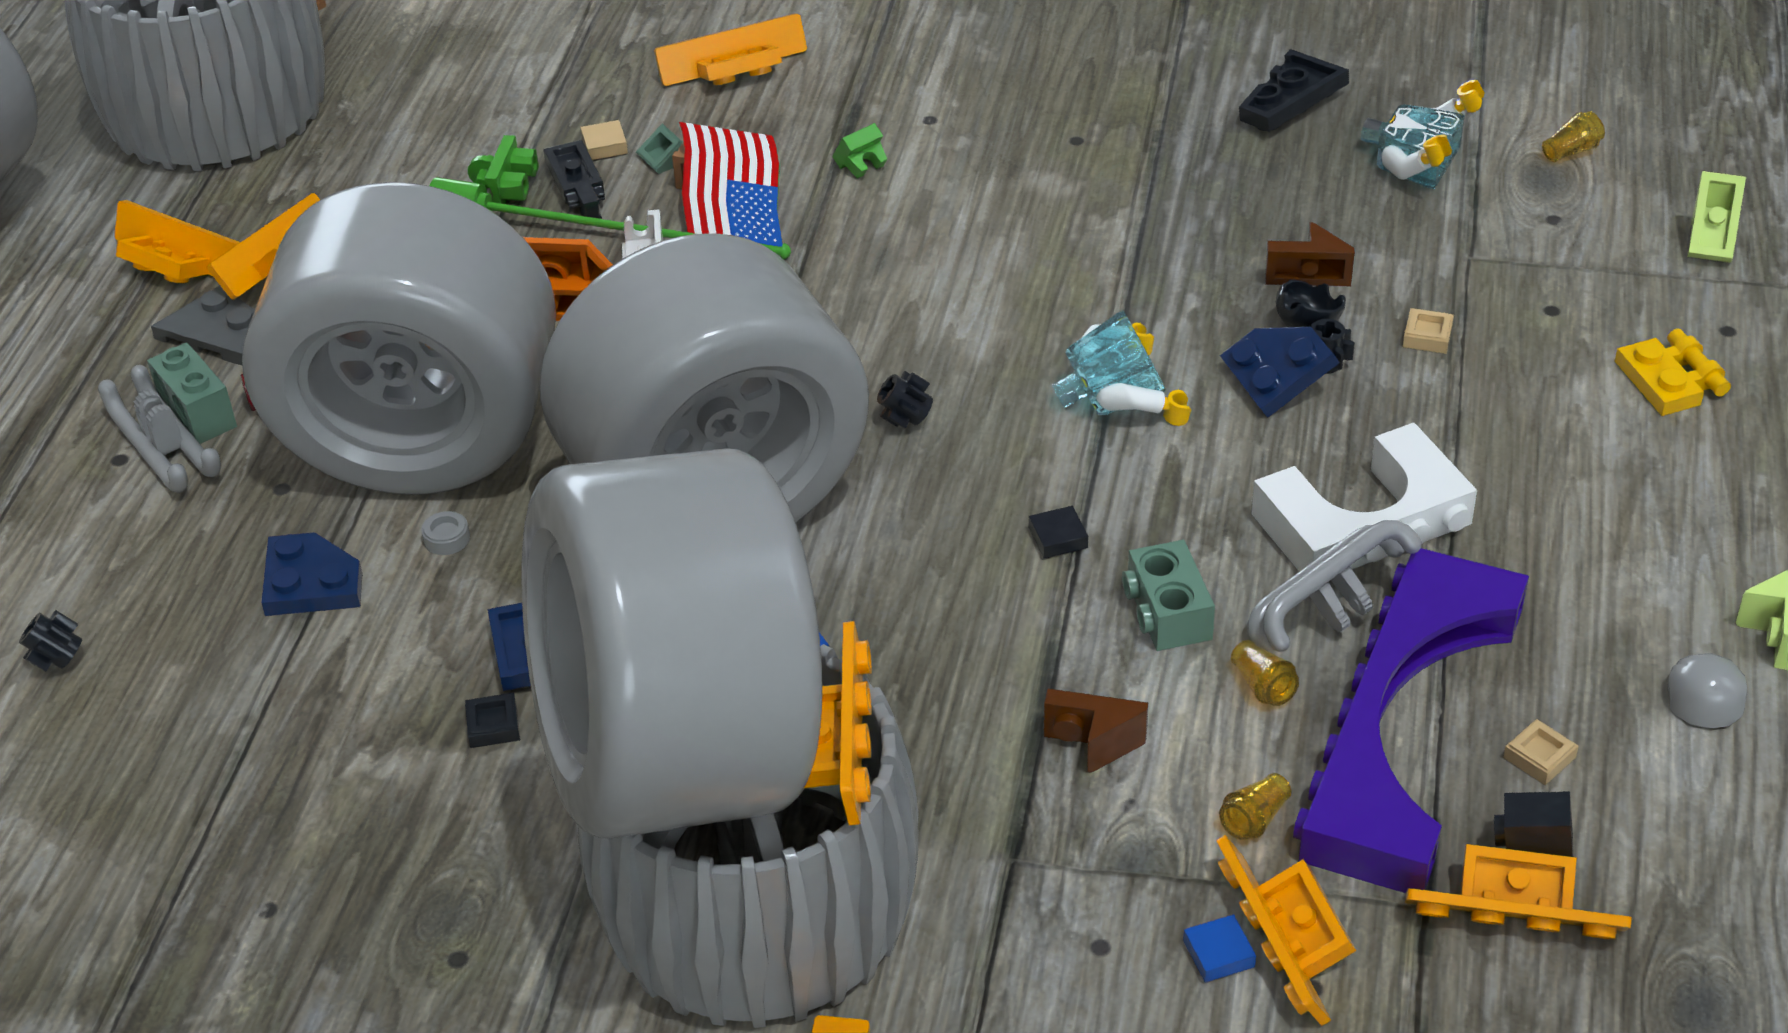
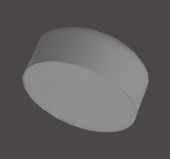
[421,511,470,555]

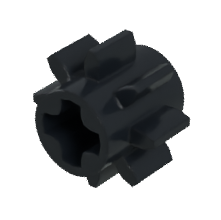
[1311,319,1355,374]
[877,371,933,429]
[19,610,82,672]

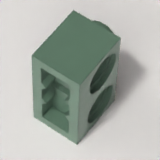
[147,342,237,444]
[1122,539,1215,651]

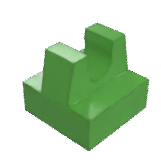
[832,123,887,179]

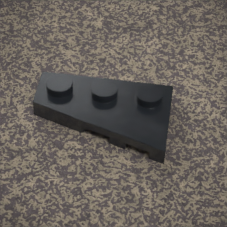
[1239,49,1349,132]

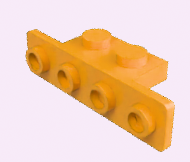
[654,13,807,86]
[207,193,320,300]
[115,200,240,283]
[804,621,872,825]
[1216,835,1357,1026]
[1405,844,1632,939]

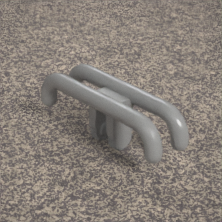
[98,365,221,493]
[1248,520,1422,655]

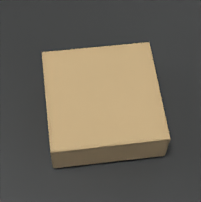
[580,120,628,160]
[1403,308,1454,354]
[1503,719,1579,785]

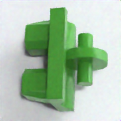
[467,135,539,211]

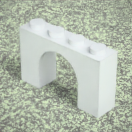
[1252,423,1477,571]

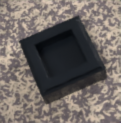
[1029,505,1089,559]
[465,692,520,748]

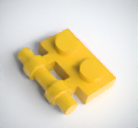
[1615,328,1731,416]

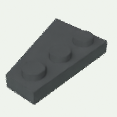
[151,286,255,366]

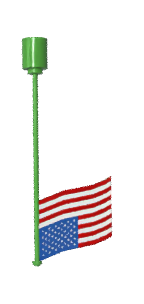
[429,122,791,260]

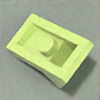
[1687,171,1746,263]
[1736,570,1788,670]

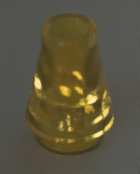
[1542,111,1605,162]
[1231,640,1299,706]
[1219,773,1292,840]

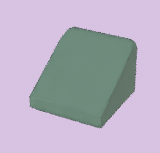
[636,123,683,174]

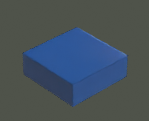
[1183,914,1256,982]

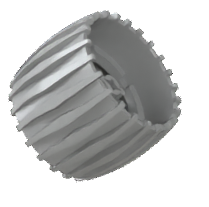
[64,0,325,171]
[577,644,919,1028]

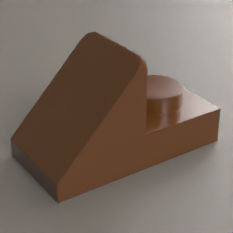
[1265,222,1355,287]
[1044,688,1149,773]

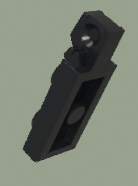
[543,140,605,219]

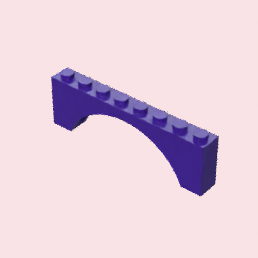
[1293,548,1529,893]

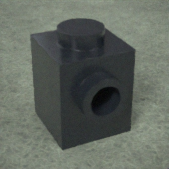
[1494,791,1573,857]

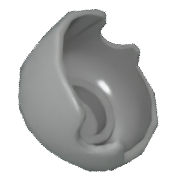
[1668,653,1747,729]

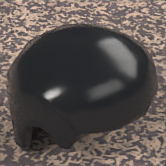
[1275,279,1346,327]

